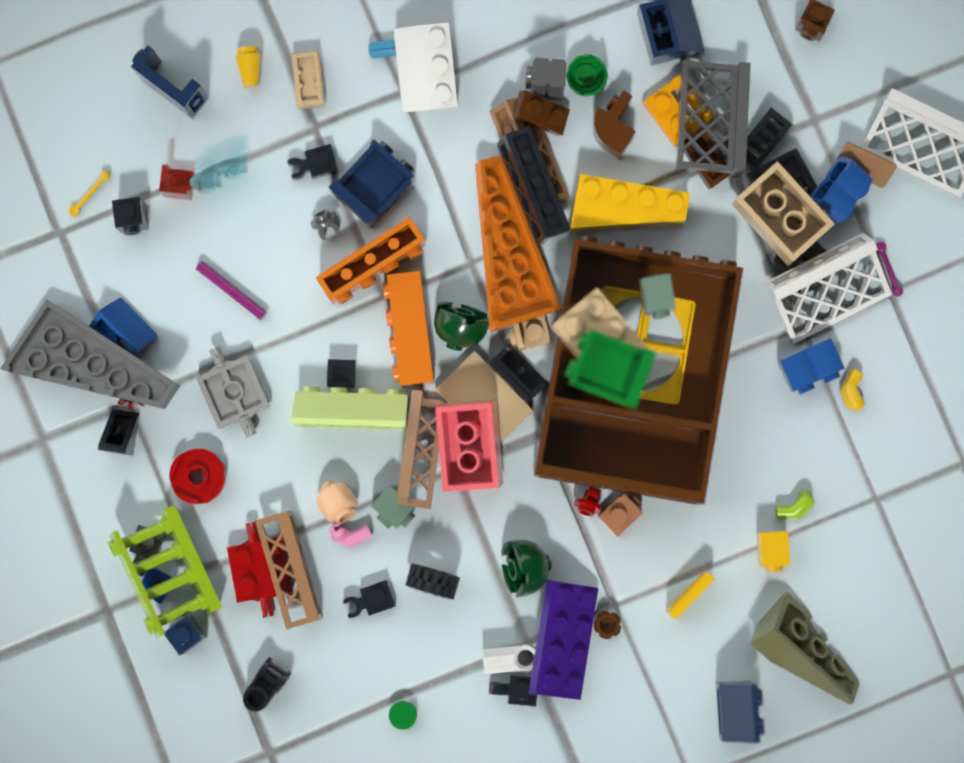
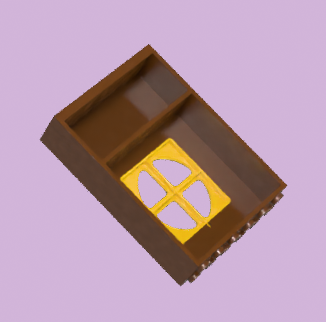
[533,236,743,505]

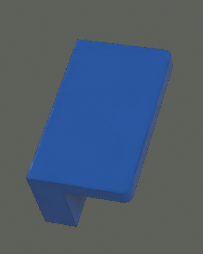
[89,298,158,357]

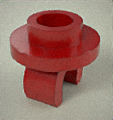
[574,486,602,517]

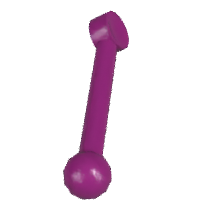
[876,242,903,297]

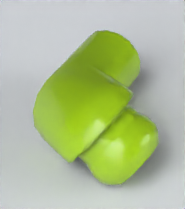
[775,490,815,519]

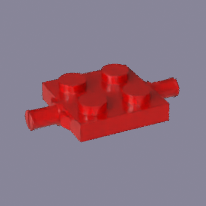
[227,522,293,618]

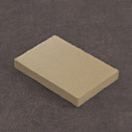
[435,351,533,443]

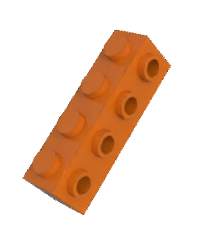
[315,217,426,305]

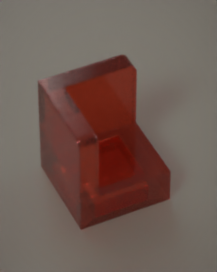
[159,164,195,200]

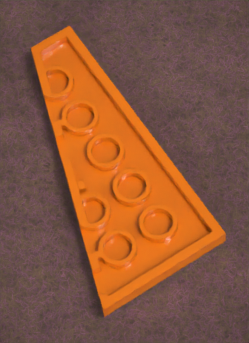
[475,156,562,332]

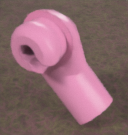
[330,523,373,548]

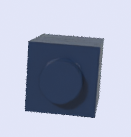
[164,615,207,656]

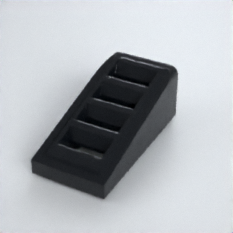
[746,107,794,168]

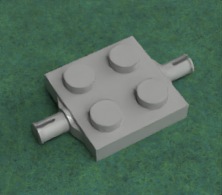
[196,346,270,438]

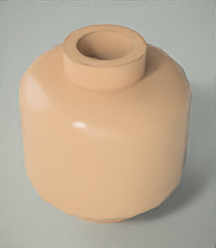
[316,481,358,524]

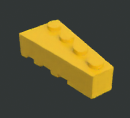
[569,174,690,234]

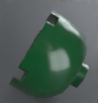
[434,302,489,351]
[501,539,552,598]

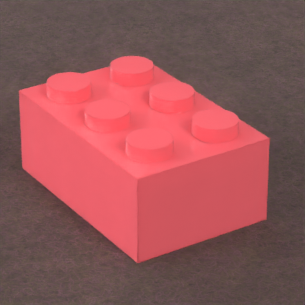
[435,400,504,492]

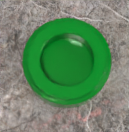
[389,700,417,730]

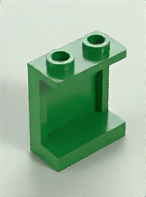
[566,327,657,410]

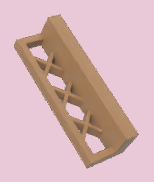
[489,98,569,201]
[397,390,445,509]
[255,511,323,630]

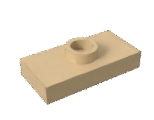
[291,50,325,109]

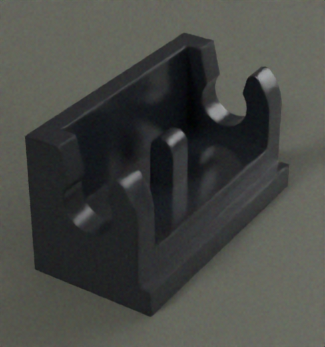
[488,344,549,405]

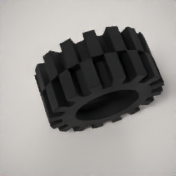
[405,563,460,600]

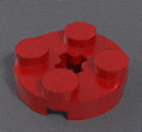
[169,448,227,505]

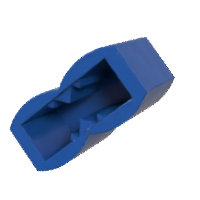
[810,157,873,223]
[777,338,845,395]

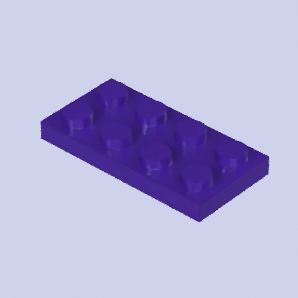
[529,580,599,700]

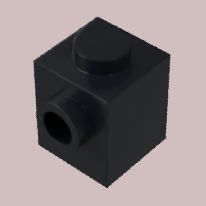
[112,197,149,235]

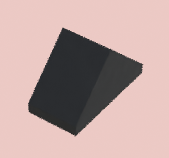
[98,409,140,456]

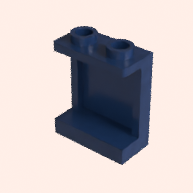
[131,45,209,119]
[328,139,415,228]

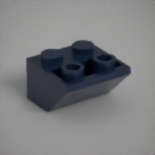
[637,0,705,66]
[716,680,765,743]

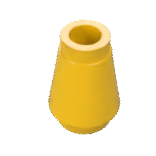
[234,46,262,87]

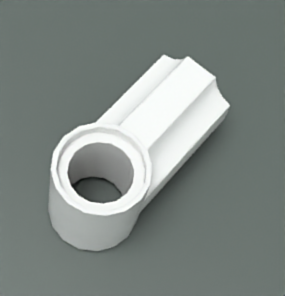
[482,644,536,674]

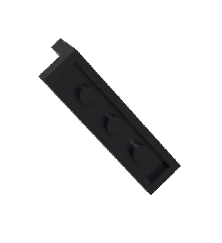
[497,126,571,246]

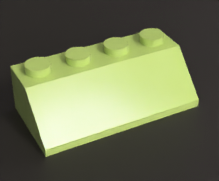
[291,387,409,430]

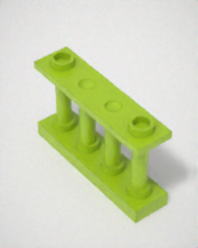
[108,505,222,639]

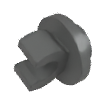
[310,210,340,241]

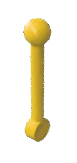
[69,170,111,217]

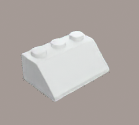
[394,22,458,112]

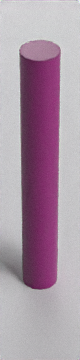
[196,261,267,320]

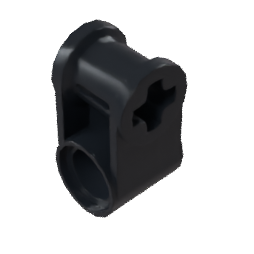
[243,656,292,712]

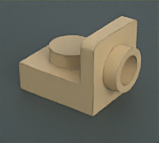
[508,316,551,352]

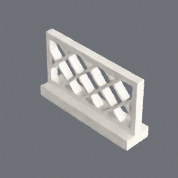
[861,88,964,198]
[764,233,892,344]

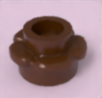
[593,611,621,639]

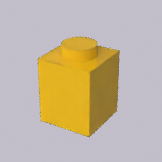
[756,531,791,572]

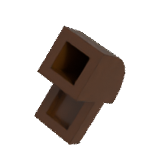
[593,90,636,159]

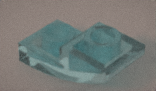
[190,156,248,193]

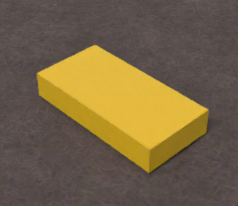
[666,572,715,620]

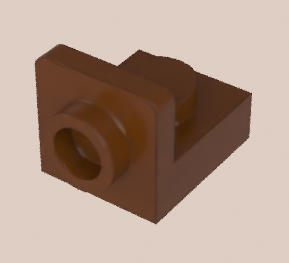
[795,0,835,42]

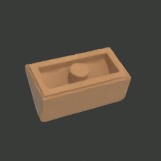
[835,142,897,188]

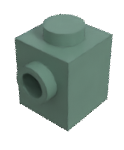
[639,274,676,319]
[371,485,416,529]

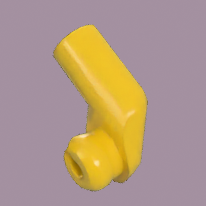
[840,368,865,411]

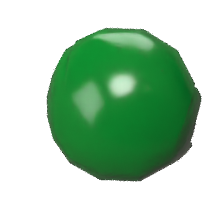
[566,54,608,97]

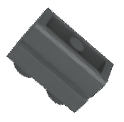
[525,58,567,100]

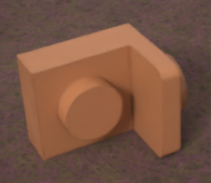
[598,493,643,537]

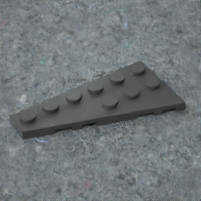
[0,299,180,409]

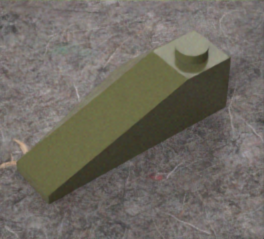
[750,592,859,705]

